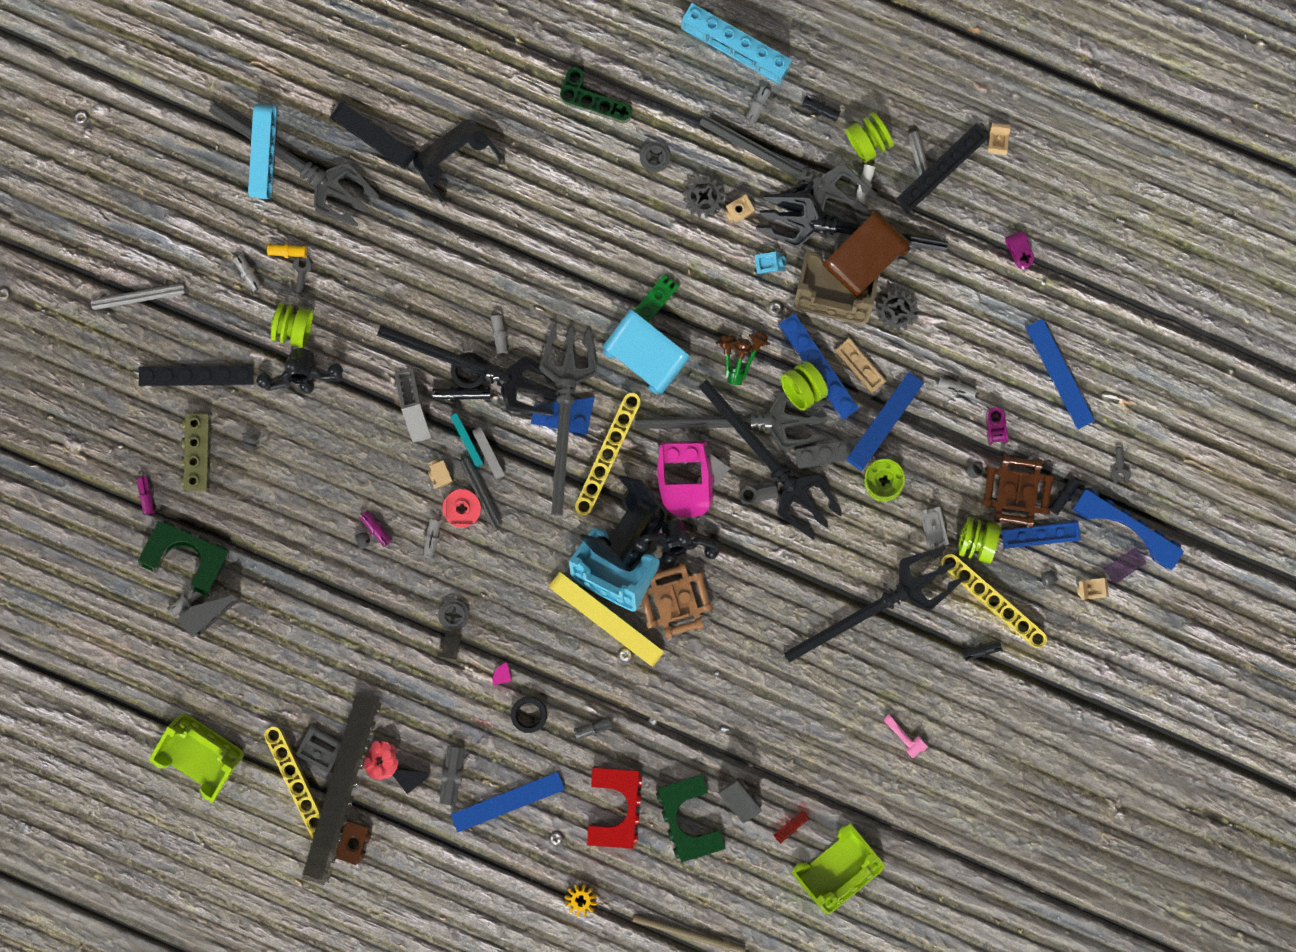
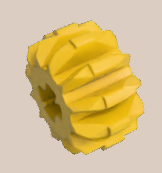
[565,884,597,917]

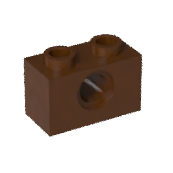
[334,820,372,865]

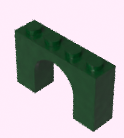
[138,520,229,597]
[656,774,726,863]

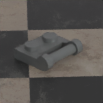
[295,724,346,773]

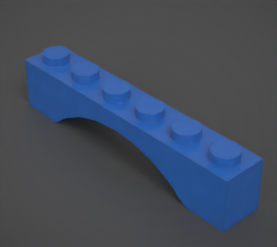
[778,313,859,421]
[1071,489,1184,571]

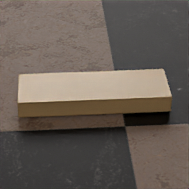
[834,338,886,394]

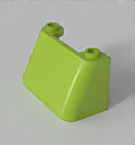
[148,714,244,803]
[791,823,885,915]

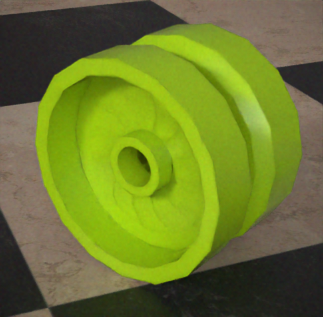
[781,361,828,411]

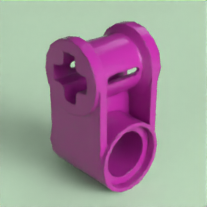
[1005,230,1034,269]
[986,407,1008,445]

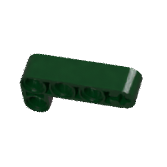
[560,67,632,124]

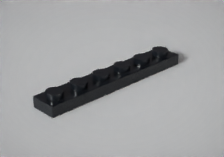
[894,123,989,214]
[139,366,254,387]

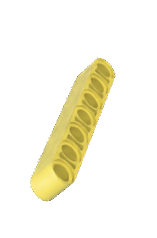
[575,393,641,516]
[940,554,1047,648]
[548,571,664,667]
[264,726,333,849]

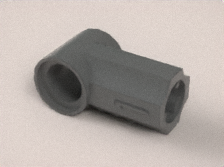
[739,481,778,505]

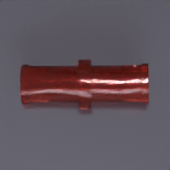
[773,810,810,844]

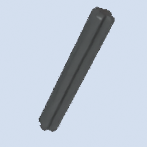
[460,457,502,528]

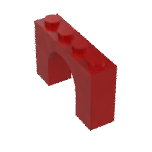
[587,767,643,849]

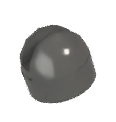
[966,462,984,479]
[354,533,370,550]
[1042,571,1058,587]

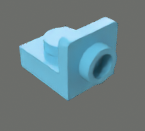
[755,251,786,274]

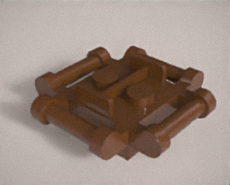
[981,454,1055,528]

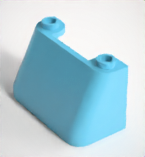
[602,309,690,395]
[569,527,660,611]

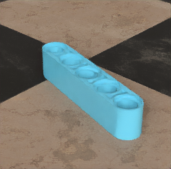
[248,104,277,199]

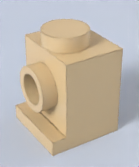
[724,194,755,224]
[428,459,453,490]

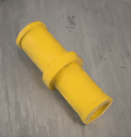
[267,243,307,258]

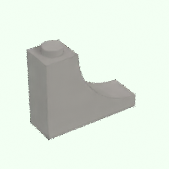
[394,368,431,443]

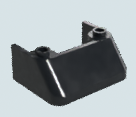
[413,119,505,207]
[580,475,667,572]

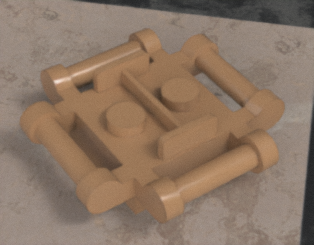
[642,562,714,639]

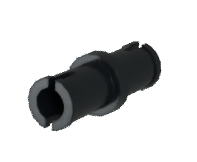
[801,95,841,122]
[1049,478,1081,515]
[962,639,1003,661]

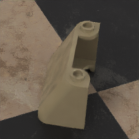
[794,251,879,324]

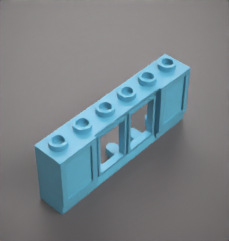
[681,3,792,85]

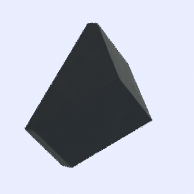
[778,181,814,212]
[392,769,431,794]

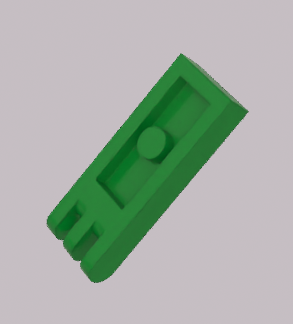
[634,273,680,323]

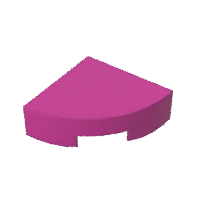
[492,663,512,685]

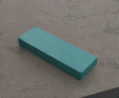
[450,413,484,468]

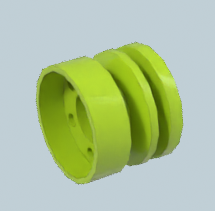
[845,112,894,163]
[271,302,313,348]
[864,459,905,502]
[958,517,1001,564]

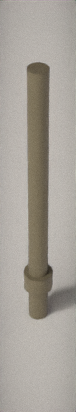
[632,915,746,952]

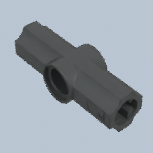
[439,746,465,806]

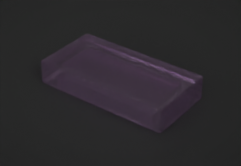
[1103,547,1146,584]

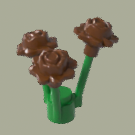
[716,331,770,385]

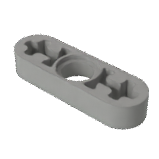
[472,426,505,480]

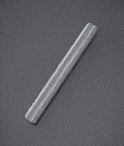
[91,283,185,310]

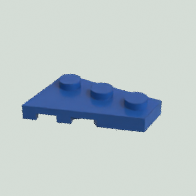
[531,397,595,435]

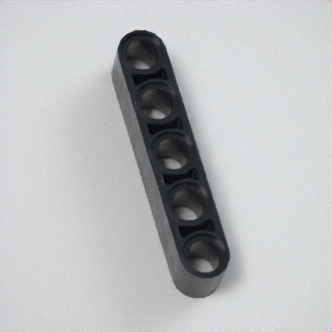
[329,102,416,170]

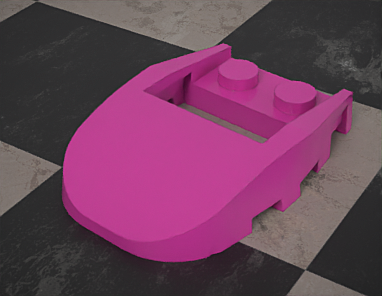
[657,441,715,517]

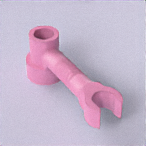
[883,714,928,758]

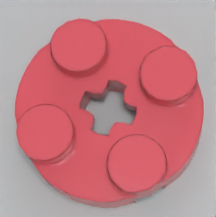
[442,489,481,528]
[362,741,398,781]

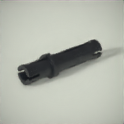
[433,386,490,402]

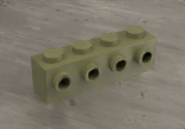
[181,414,211,492]

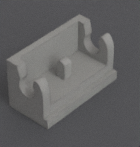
[920,507,949,549]

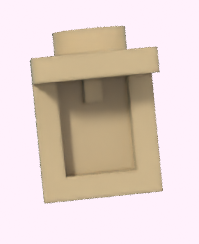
[988,123,1011,155]
[1077,578,1109,600]

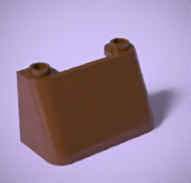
[823,210,912,298]

